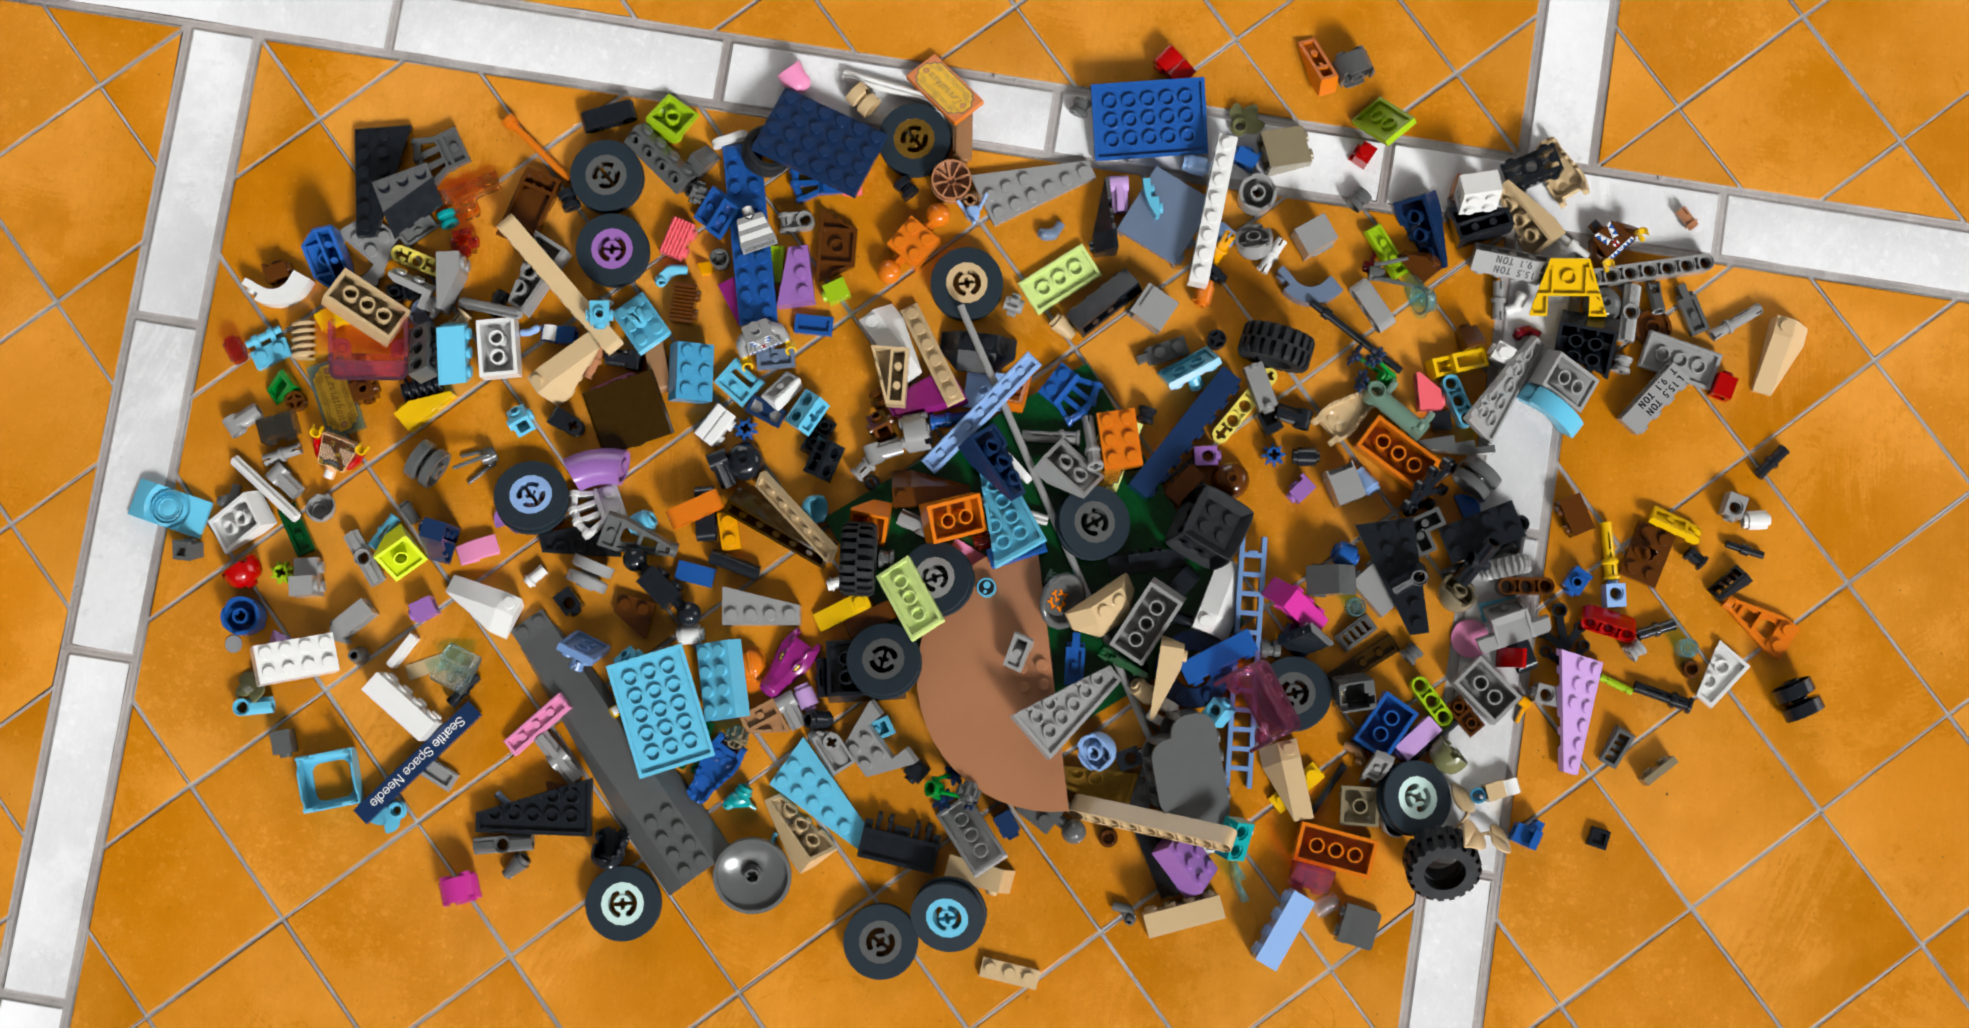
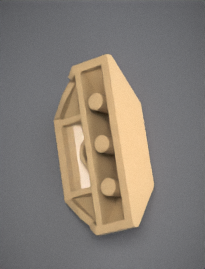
[1064,573,1135,637]

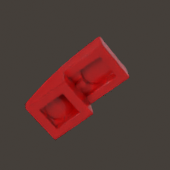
[1495,648,1527,668]

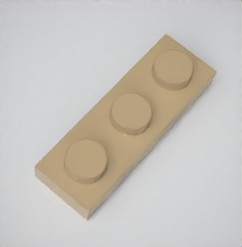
[979,956,1040,990]

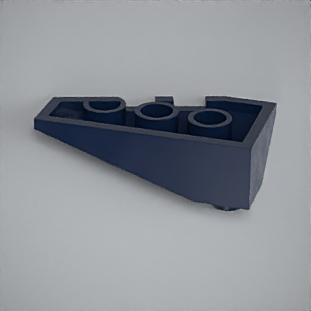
[1393,190,1448,268]

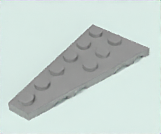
[971,160,1096,227]

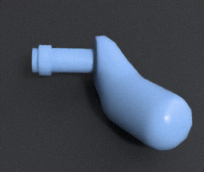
[520,324,543,336]

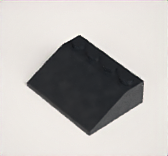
[826,639,906,703]

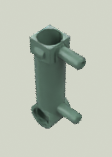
[1362,380,1435,442]

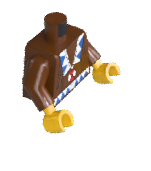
[1587,219,1649,273]

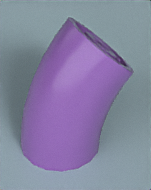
[562,448,630,491]

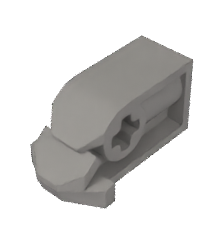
[329,598,379,644]
[807,730,855,777]

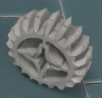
[1479,554,1532,581]

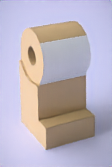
[1481,777,1521,802]

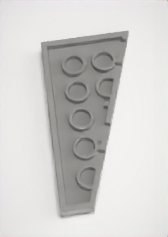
[1463,335,1545,444]
[1009,665,1122,760]

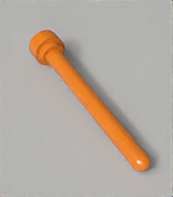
[502,113,571,183]

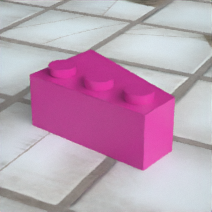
[1261,576,1329,630]

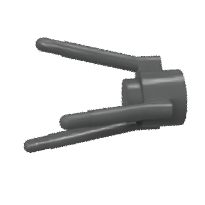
[1368,257,1413,287]
[452,446,499,484]

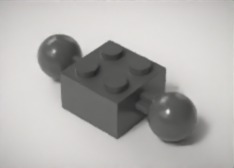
[1016,802,1086,844]

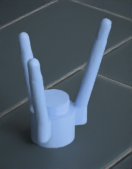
[956,193,988,225]

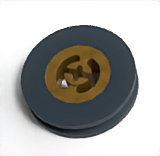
[879,104,951,178]

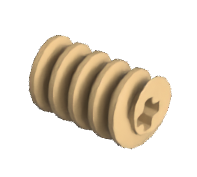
[291,320,316,360]

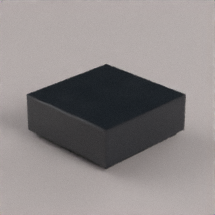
[1431,410,1452,432]
[1585,826,1611,850]

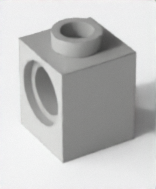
[1717,491,1749,523]
[1529,683,1557,707]

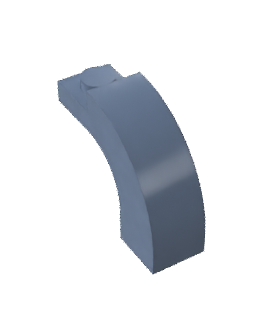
[1275,265,1343,307]

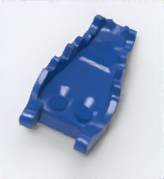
[687,731,748,804]

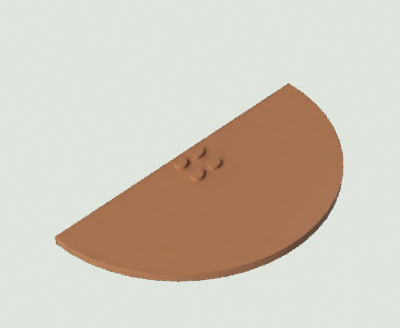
[917,555,1069,812]

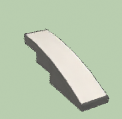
[1416,435,1496,456]

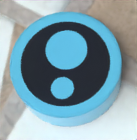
[977,578,997,598]

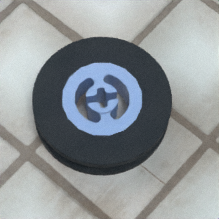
[494,461,570,535]

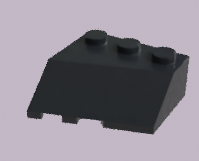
[372,162,443,239]
[1554,309,1621,380]

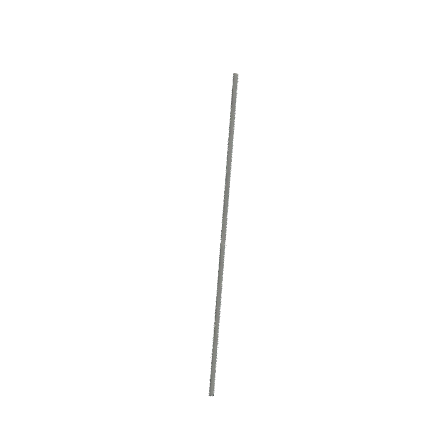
[957,304,1153,740]

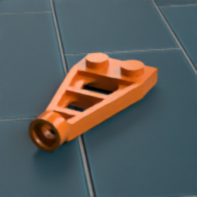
[1720,595,1800,660]

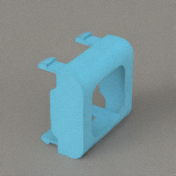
[295,747,364,814]

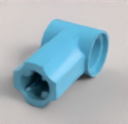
[232,696,276,716]

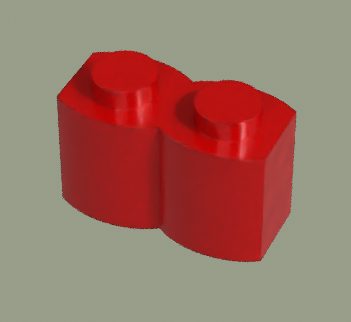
[1152,44,1196,79]

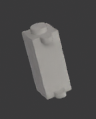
[1242,361,1278,414]

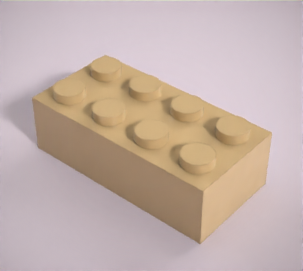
[321,268,411,348]
[1141,890,1226,939]

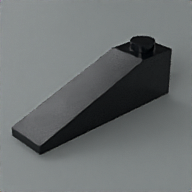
[1089,177,1119,258]

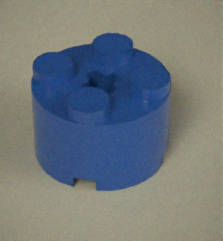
[220,596,267,636]

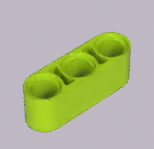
[1408,677,1452,726]

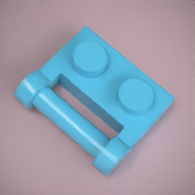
[714,357,765,408]

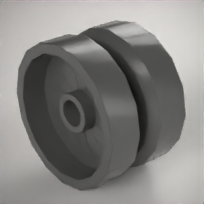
[403,439,451,489]
[1451,454,1502,503]

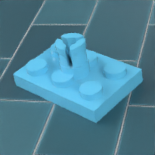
[613,292,672,356]
[1157,346,1222,391]

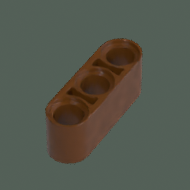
[1494,577,1555,596]
[843,600,898,639]

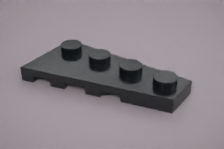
[539,523,622,557]

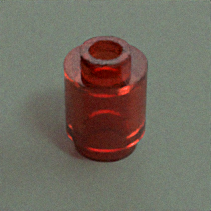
[222,335,249,365]
[972,530,991,551]

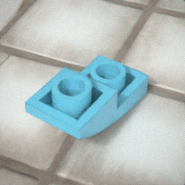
[1142,178,1163,220]

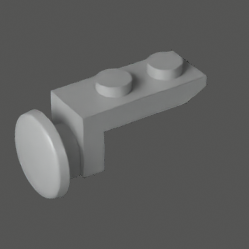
[387,267,441,319]

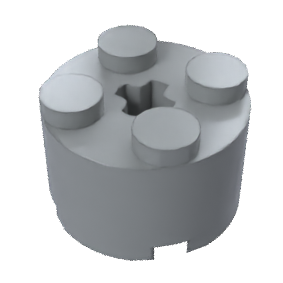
[1237,173,1277,216]
[898,412,933,453]

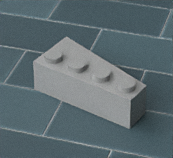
[508,230,572,318]
[722,586,802,626]

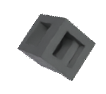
[172,538,204,561]

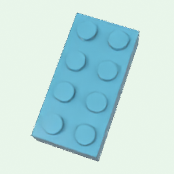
[696,639,750,722]

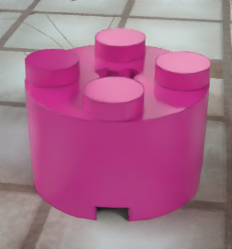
[438,871,482,907]

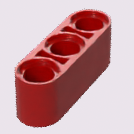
[1581,604,1636,642]

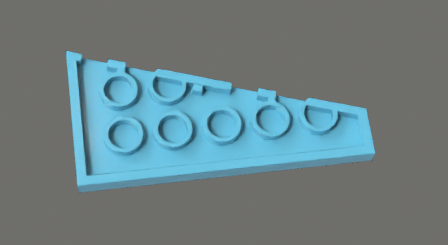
[979,473,1047,569]

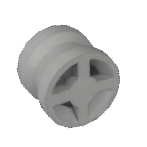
[1610,354,1633,375]
[1622,638,1647,662]

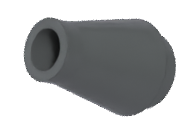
[348,646,370,666]
[502,851,531,880]

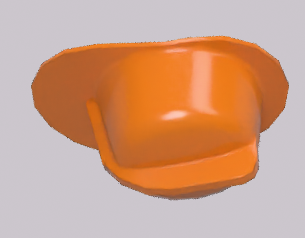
[742,646,768,692]

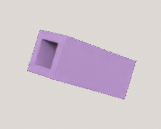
[1393,716,1442,761]

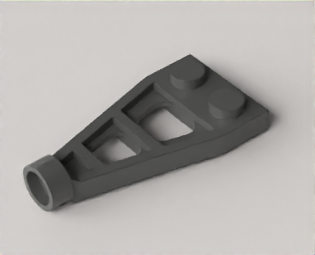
[597,510,679,558]

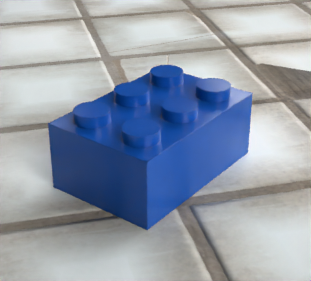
[1350,691,1419,755]

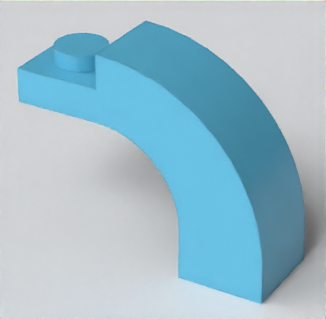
[1516,382,1584,438]

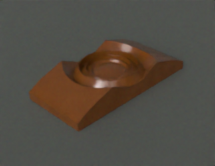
[496,166,562,239]

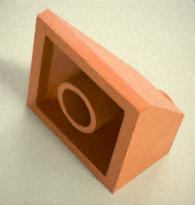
[849,500,893,547]

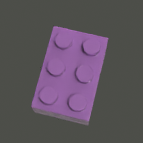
[1152,838,1218,898]

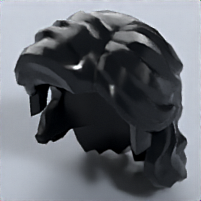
[591,826,630,870]

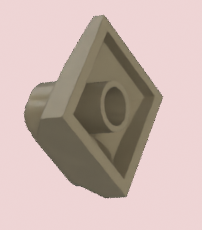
[1339,785,1380,827]

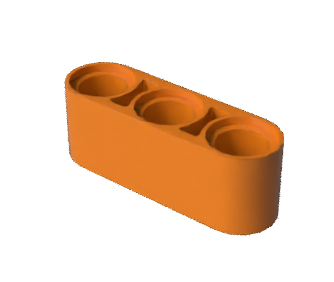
[666,489,725,530]

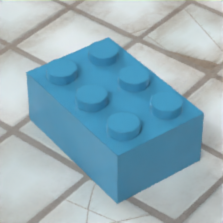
[668,341,714,404]

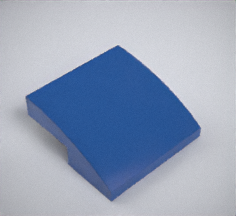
[693,186,741,240]

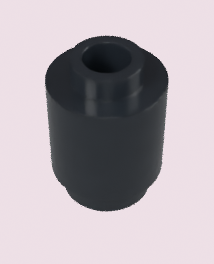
[1292,447,1320,466]
[803,710,833,730]

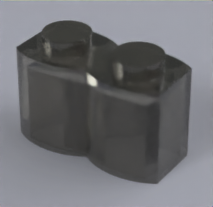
[255,410,302,446]

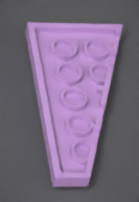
[1556,649,1603,776]

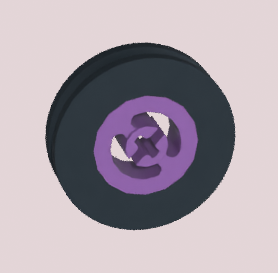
[576,213,651,288]

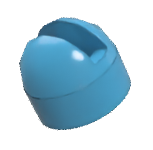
[1470,788,1486,804]

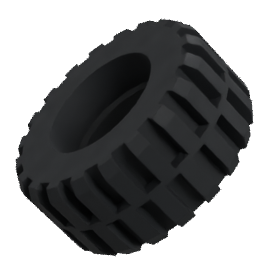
[1237,320,1315,373]
[839,521,878,597]
[1402,825,1482,901]

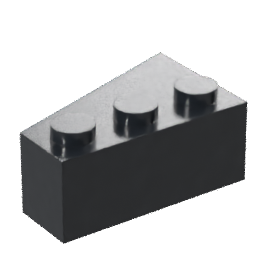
[1444,206,1515,249]

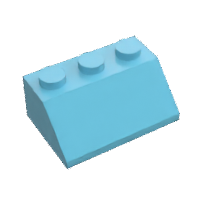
[436,323,473,385]

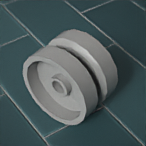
[565,553,615,594]

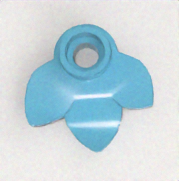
[371,800,407,833]

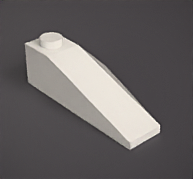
[859,304,922,383]
[446,575,524,640]

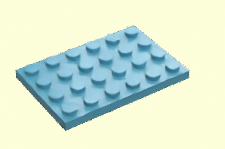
[606,643,715,779]

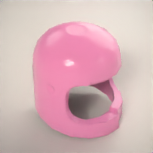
[777,60,811,94]

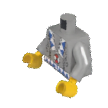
[736,318,797,372]

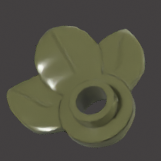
[1230,103,1265,136]
[235,671,265,703]

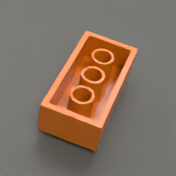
[1353,415,1441,492]
[1290,821,1379,880]

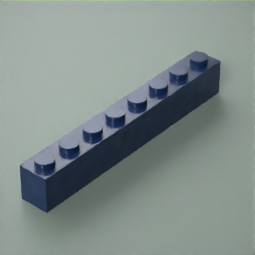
[1127,366,1241,500]

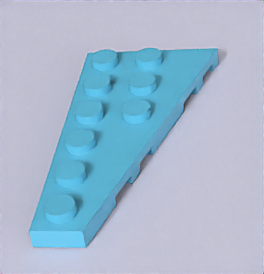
[769,737,865,849]

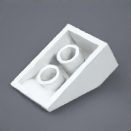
[208,490,278,554]

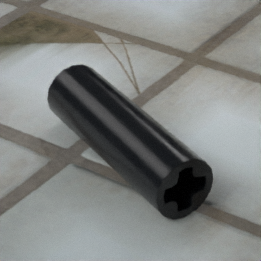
[708,549,762,580]

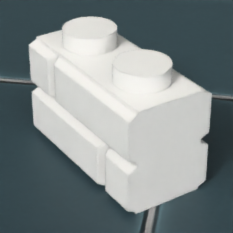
[694,403,737,448]

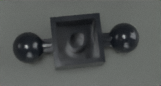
[623,547,702,626]

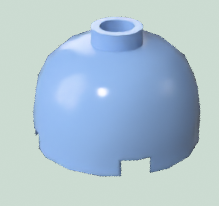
[1077,731,1117,772]

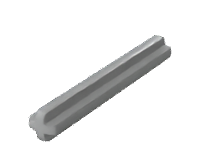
[458,297,523,320]

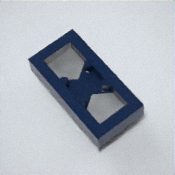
[745,394,788,429]

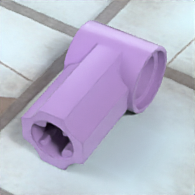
[1109,175,1129,214]

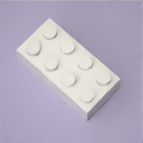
[250,632,340,687]
[361,672,444,741]

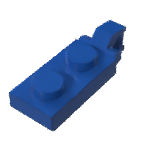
[1064,632,1085,686]

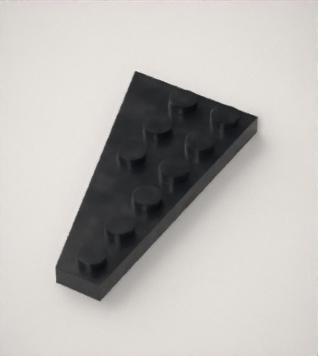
[1355,517,1429,635]

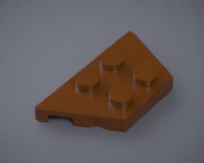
[815,209,858,282]

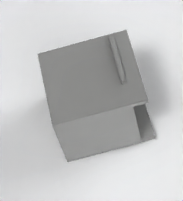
[1289,213,1338,262]
[1127,282,1179,335]
[1321,461,1367,509]

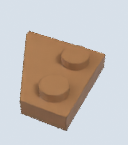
[739,698,791,733]

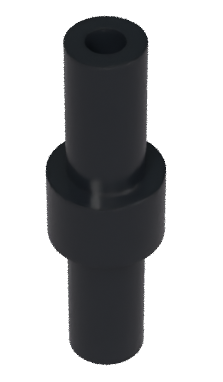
[1724,540,1765,559]

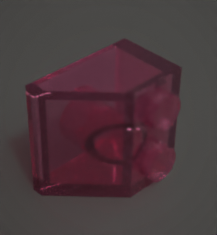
[1287,859,1336,896]

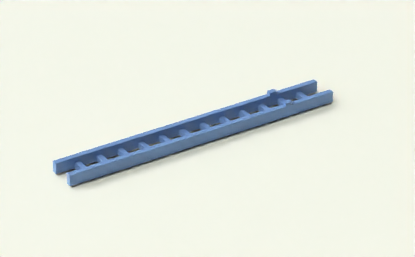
[1224,536,1268,789]

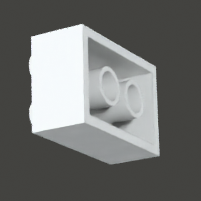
[476,317,523,380]

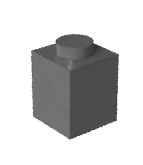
[269,729,298,758]

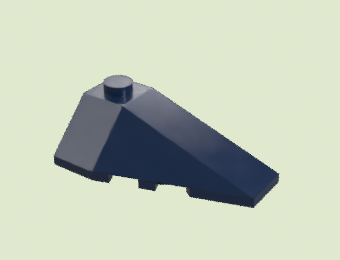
[958,423,1026,501]

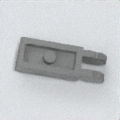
[1359,750,1395,787]

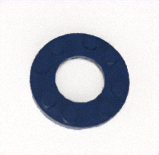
[1154,631,1232,708]

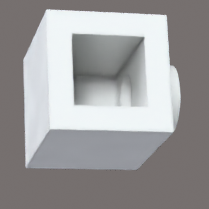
[1487,340,1517,369]

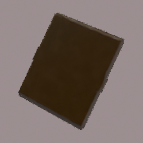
[582,369,675,450]

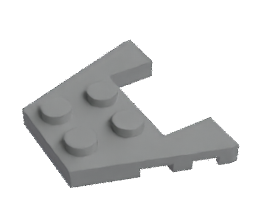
[339,221,400,289]
[845,699,919,777]

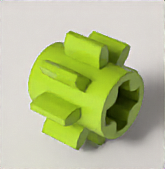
[271,561,294,584]

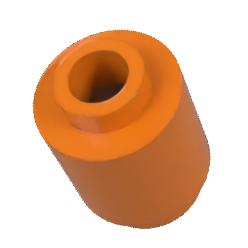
[1192,280,1215,308]

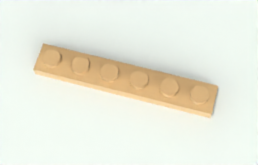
[900,303,965,407]
[755,470,838,563]

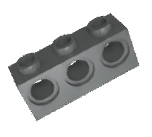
[408,321,438,384]

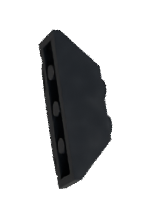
[940,331,1017,374]

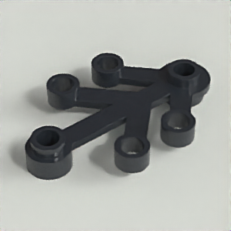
[1400,456,1457,517]
[1537,602,1590,666]

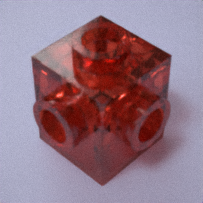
[451,228,480,257]

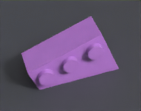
[777,245,816,310]

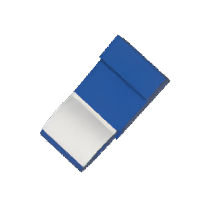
[541,324,579,346]

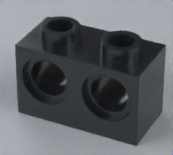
[803,436,845,483]

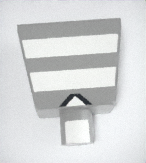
[737,206,778,255]

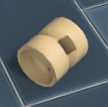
[845,82,881,118]

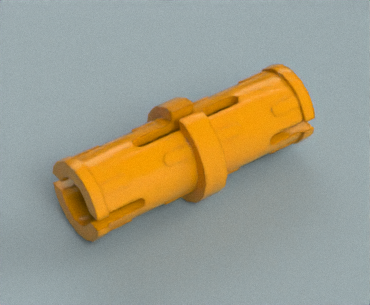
[1213,230,1236,266]

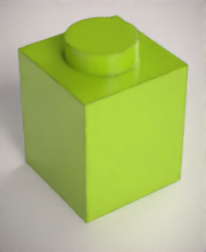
[821,277,852,306]

